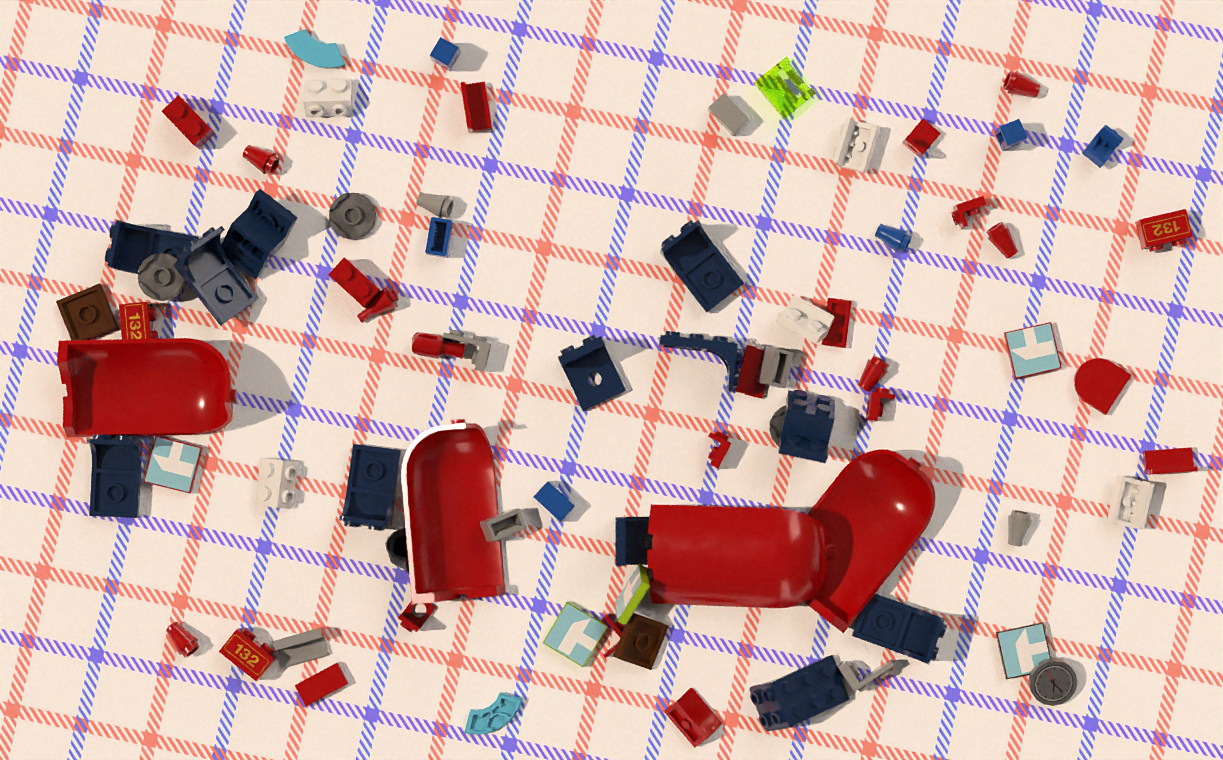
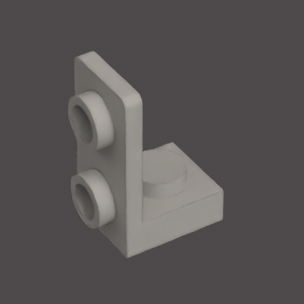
[443,329,491,372]
[837,660,894,692]

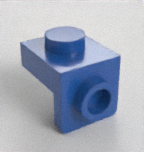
[1082,125,1124,168]

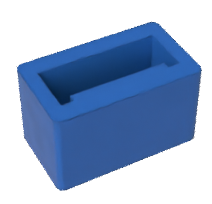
[429,37,461,71]
[994,119,1027,151]
[425,217,453,258]
[533,481,575,522]

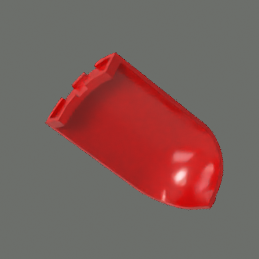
[57,338,237,437]
[401,419,506,604]
[804,449,935,634]
[648,504,834,608]

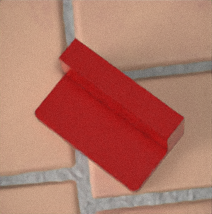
[460,81,492,133]
[735,345,766,399]
[1143,447,1198,475]
[663,688,722,748]

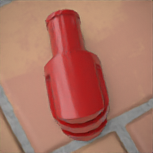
[412,332,465,359]

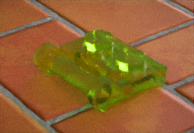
[754,56,817,120]

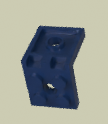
[558,334,626,411]
[616,517,652,566]

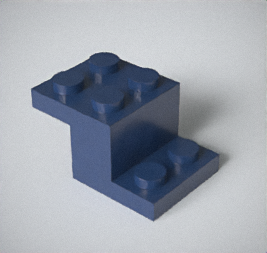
[221,189,298,280]
[778,390,835,464]

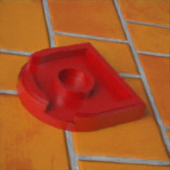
[1074,358,1131,415]

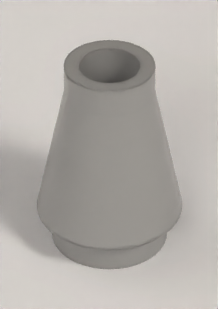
[416,192,454,218]
[1007,510,1032,547]

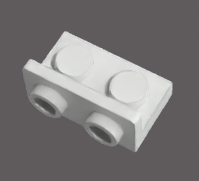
[775,295,834,344]

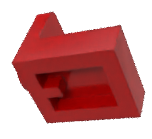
[951,196,986,229]
[865,388,895,422]
[708,430,731,469]

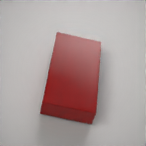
[821,298,852,348]
[294,662,349,706]

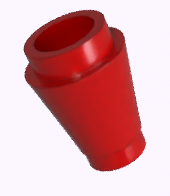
[1003,71,1041,98]
[242,145,280,175]
[986,222,1018,259]
[857,355,889,392]
[166,622,200,658]

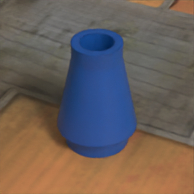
[874,224,912,253]

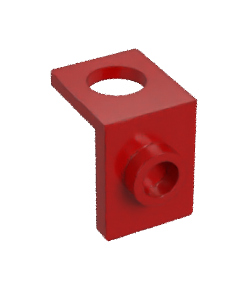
[902,119,941,158]
[398,600,436,632]
[603,614,624,658]

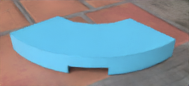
[284,29,345,69]
[464,692,523,735]

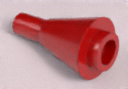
[357,287,399,323]

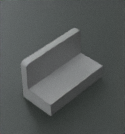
[273,627,329,667]

